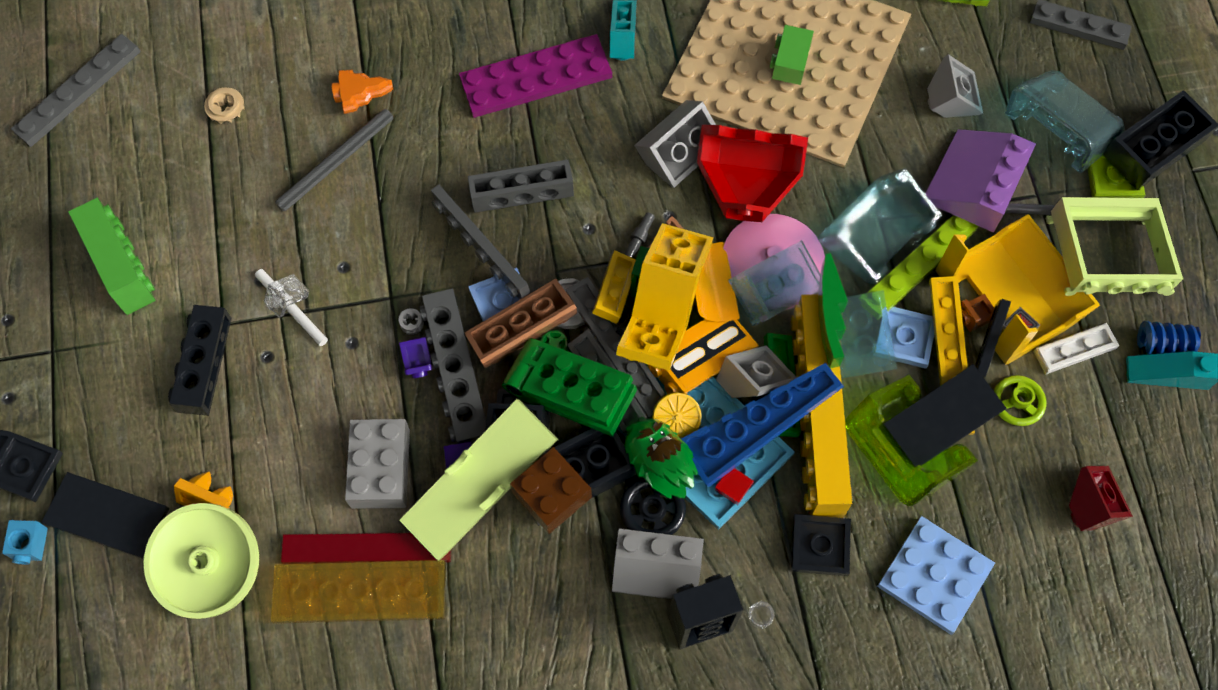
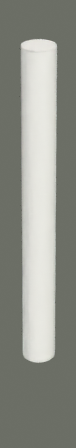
[255,269,328,346]

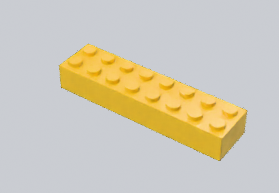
[791,294,852,518]

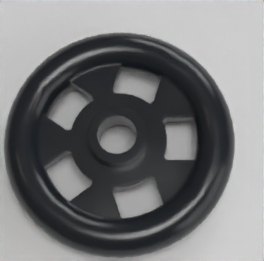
[620,478,686,535]

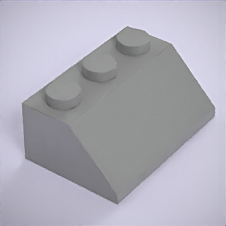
[634,100,716,188]
[612,529,704,599]

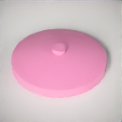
[723,214,825,311]

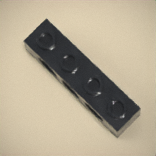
[168,305,232,416]

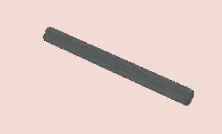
[275,109,393,211]

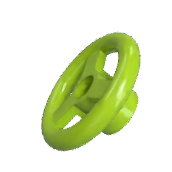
[994,375,1047,426]

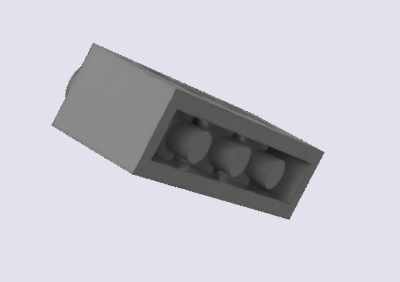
[468,159,574,213]

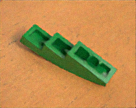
[818,253,848,369]

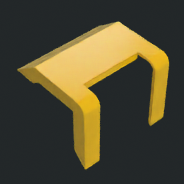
[935,214,1100,365]

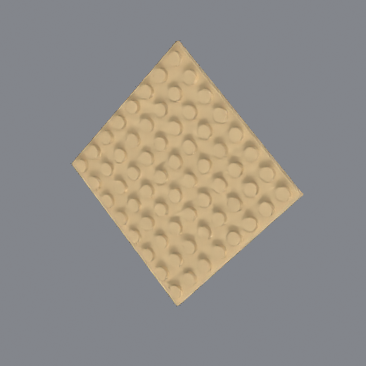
[662,0,911,168]

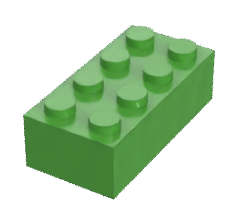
[68,197,156,315]

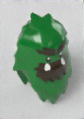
[625,416,698,499]

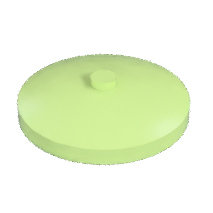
[144,503,259,619]

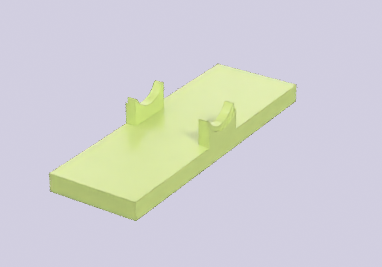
[399,399,558,561]

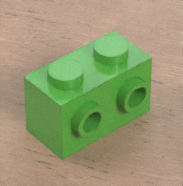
[769,25,814,85]

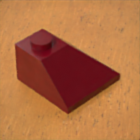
[1069,466,1133,531]

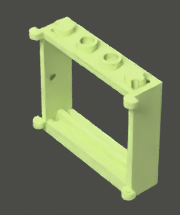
[1046,197,1183,296]

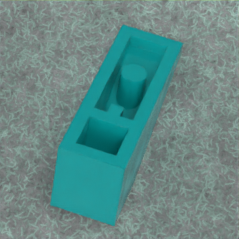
[610,0,637,60]
[1126,351,1218,390]

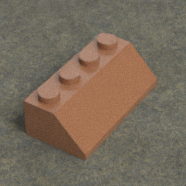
[465,279,577,368]

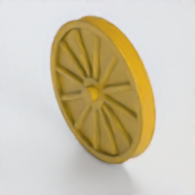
[652,392,702,438]

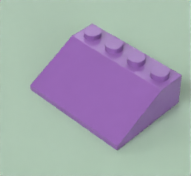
[922,129,1036,233]

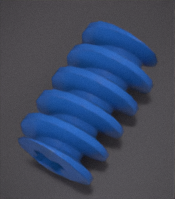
[1137,321,1201,355]

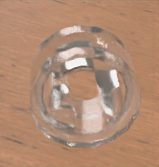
[748,601,775,629]

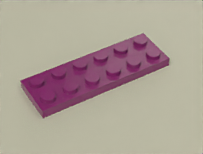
[459,34,612,118]

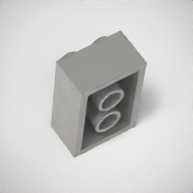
[345,419,410,509]

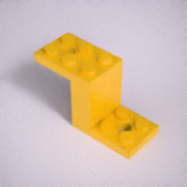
[616,223,713,371]

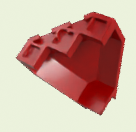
[697,125,808,223]

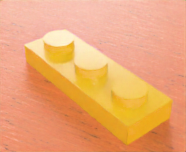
[592,250,636,324]

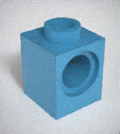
[2,520,48,565]

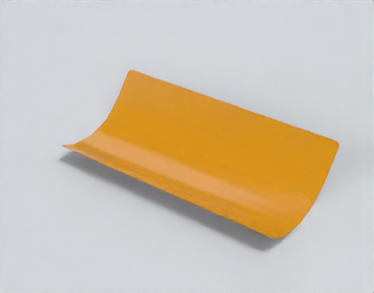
[695,242,740,322]

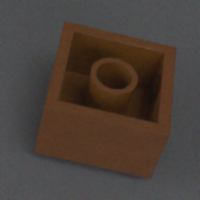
[510,447,592,534]

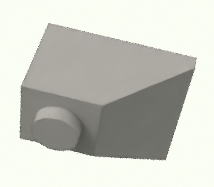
[927,54,983,118]
[716,346,797,398]

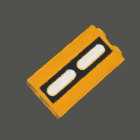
[647,319,759,394]

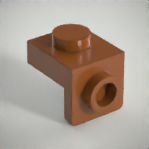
[961,294,994,332]

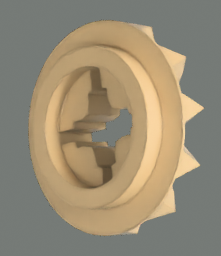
[204,88,245,124]

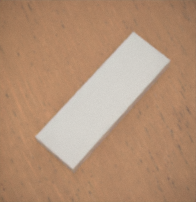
[1033,323,1119,375]

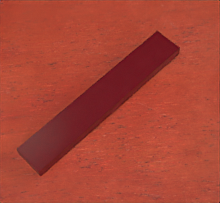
[281,533,451,564]

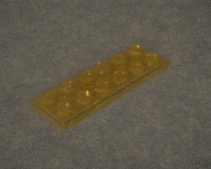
[271,560,446,624]

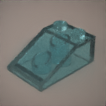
[728,241,821,326]
[839,290,898,378]

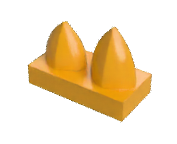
[174,472,233,508]

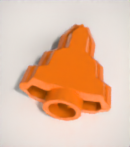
[332,70,393,114]

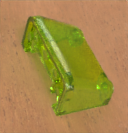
[845,375,978,506]

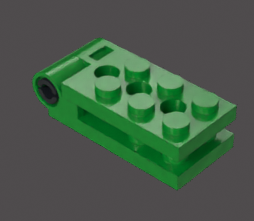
[502,338,637,436]

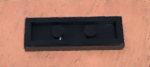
[975,299,1011,378]

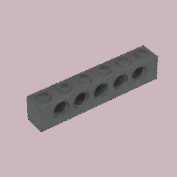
[419,288,486,445]

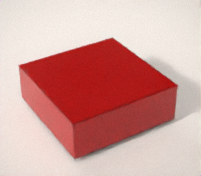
[715,468,754,505]

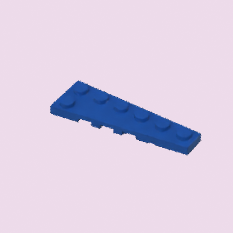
[681,363,844,487]

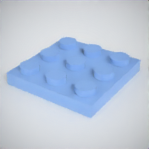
[877,516,995,635]

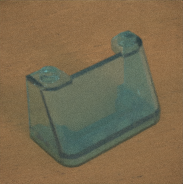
[1005,70,1125,173]
[817,168,942,284]

